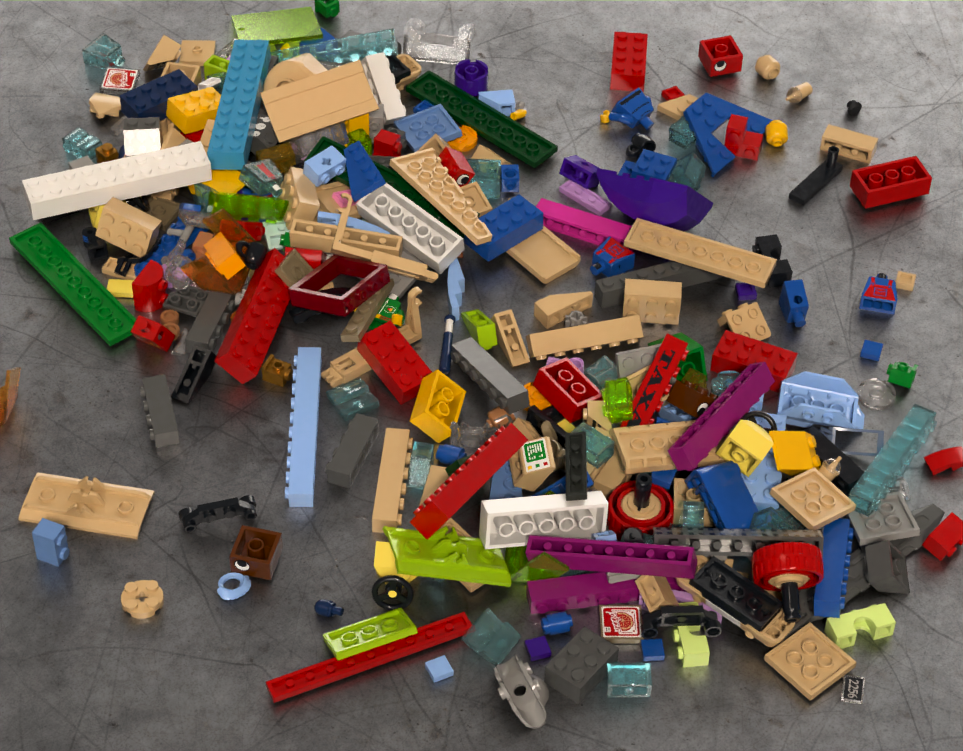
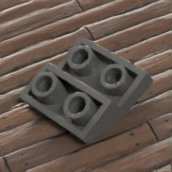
[163,283,209,317]

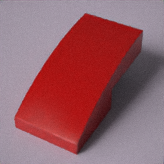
[924,446,963,476]

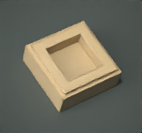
[896,271,916,291]

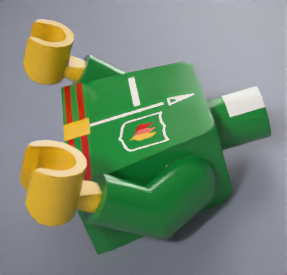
[354,294,405,330]

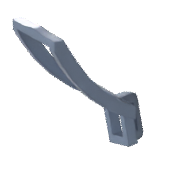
[819,427,884,457]

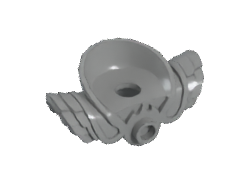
[493,655,549,729]

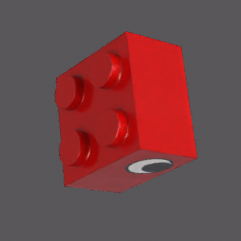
[698,35,743,77]
[438,147,475,187]

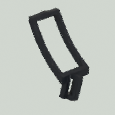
[114,239,162,277]

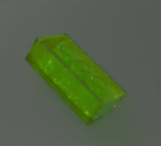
[207,191,289,224]

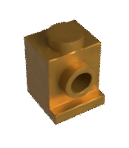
[95,143,119,164]
[262,354,293,387]

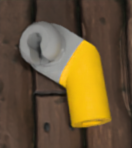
[510,101,527,121]

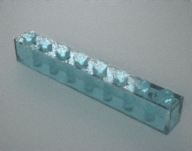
[271,28,398,68]
[849,404,937,517]

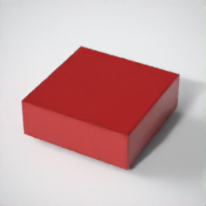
[661,86,685,101]

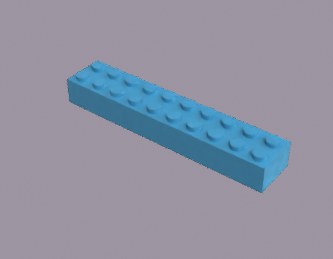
[207,39,271,170]

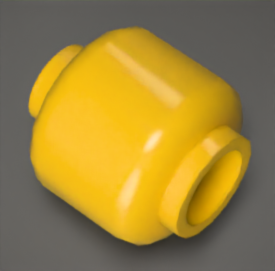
[765,120,788,147]

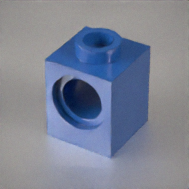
[500,164,520,192]

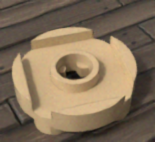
[121,580,164,619]

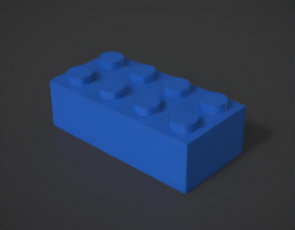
[464,194,543,262]

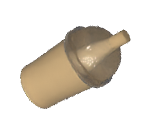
[785,82,813,104]
[818,456,842,482]

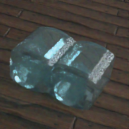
[62,128,102,159]

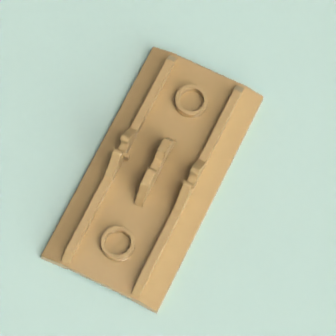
[260,60,379,143]
[19,472,155,539]

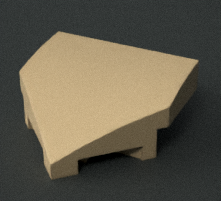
[89,93,121,119]

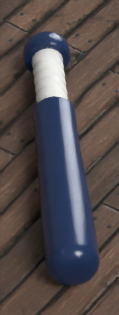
[439,314,456,375]

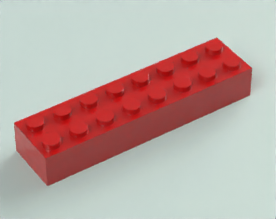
[214,248,290,384]
[410,423,528,540]

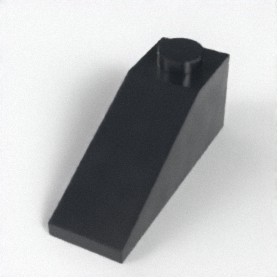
[171,344,216,404]

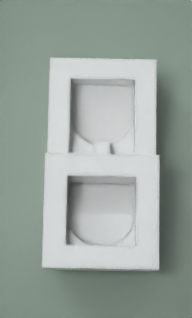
[198,77,221,90]

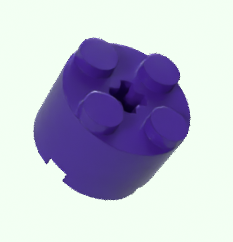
[454,59,488,97]

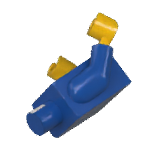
[600,88,654,130]

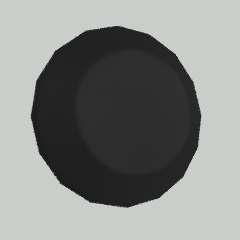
[847,100,862,115]

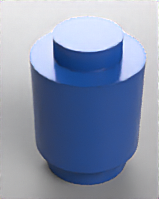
[436,444,467,465]
[541,611,573,636]

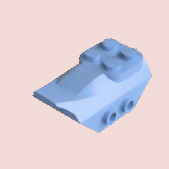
[776,371,865,429]

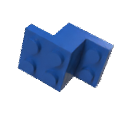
[618,149,677,181]

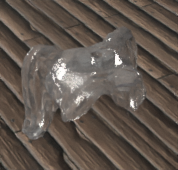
[165,239,215,290]
[450,421,498,449]

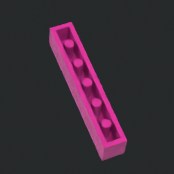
[536,198,636,253]

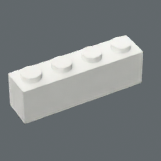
[361,52,406,125]

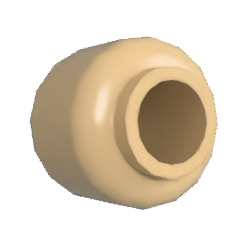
[755,55,780,80]

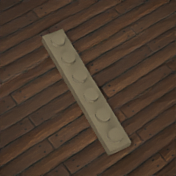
[340,279,394,342]

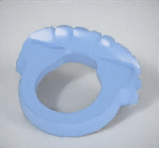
[217,572,251,600]

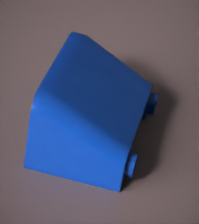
[684,460,767,529]

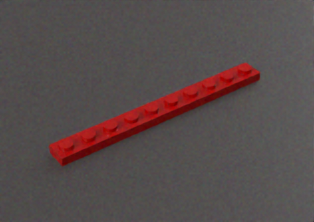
[266,612,473,703]

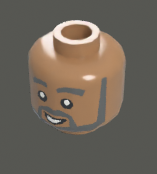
[485,406,516,432]

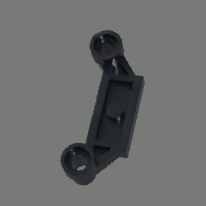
[178,495,257,533]
[640,605,722,639]

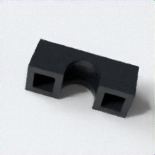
[752,234,793,288]

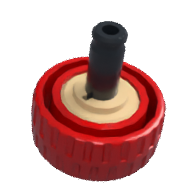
[607,473,674,544]
[752,542,824,623]

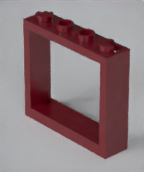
[288,255,390,317]

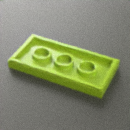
[322,608,418,661]

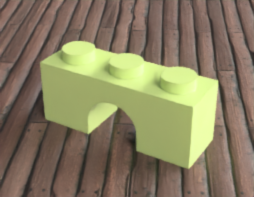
[672,602,710,668]
[824,603,896,649]

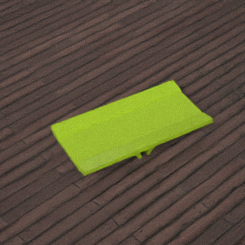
[382,526,512,587]

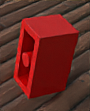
[922,512,963,561]

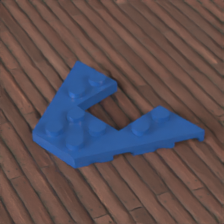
[683,93,773,178]

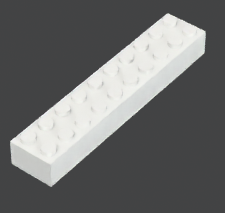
[22,141,212,220]

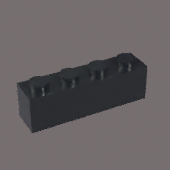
[804,425,867,497]

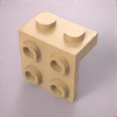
[717,302,771,341]

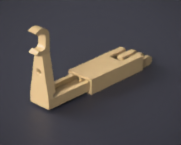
[331,193,438,283]
[321,287,423,388]

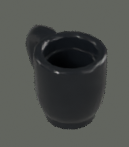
[626,133,656,158]
[235,241,268,270]

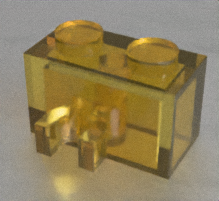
[255,142,296,180]

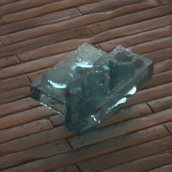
[466,159,501,198]

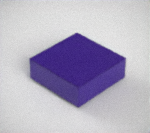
[735,283,757,301]
[524,636,552,661]

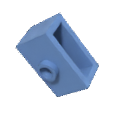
[32,518,70,567]

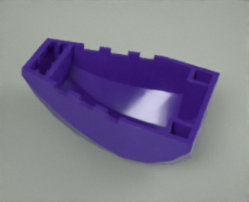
[596,168,713,232]

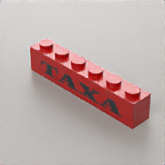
[620,333,689,427]

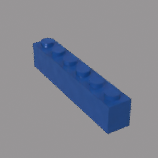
[814,518,854,618]

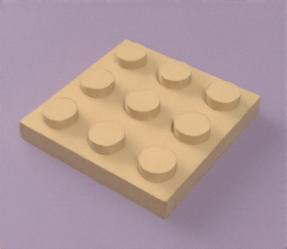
[770,467,856,530]
[764,622,856,701]

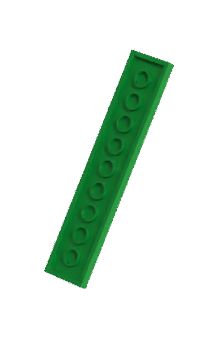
[9,222,136,346]

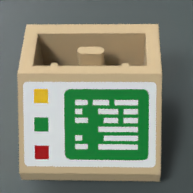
[509,436,556,492]

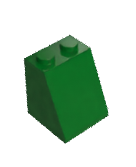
[648,332,708,385]

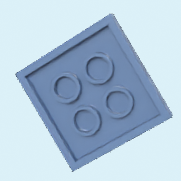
[394,104,462,152]

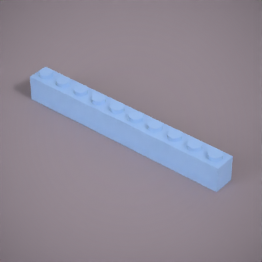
[285,347,322,507]

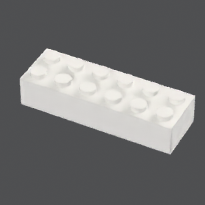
[356,183,465,275]
[479,491,609,549]

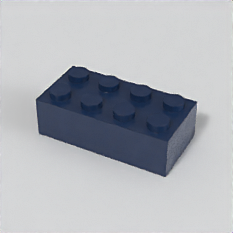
[119,69,198,121]

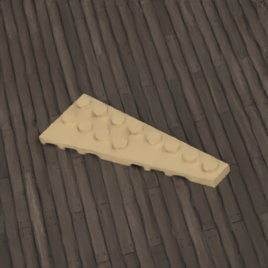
[389,148,492,245]

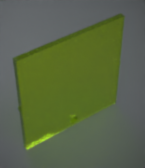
[231,7,323,45]

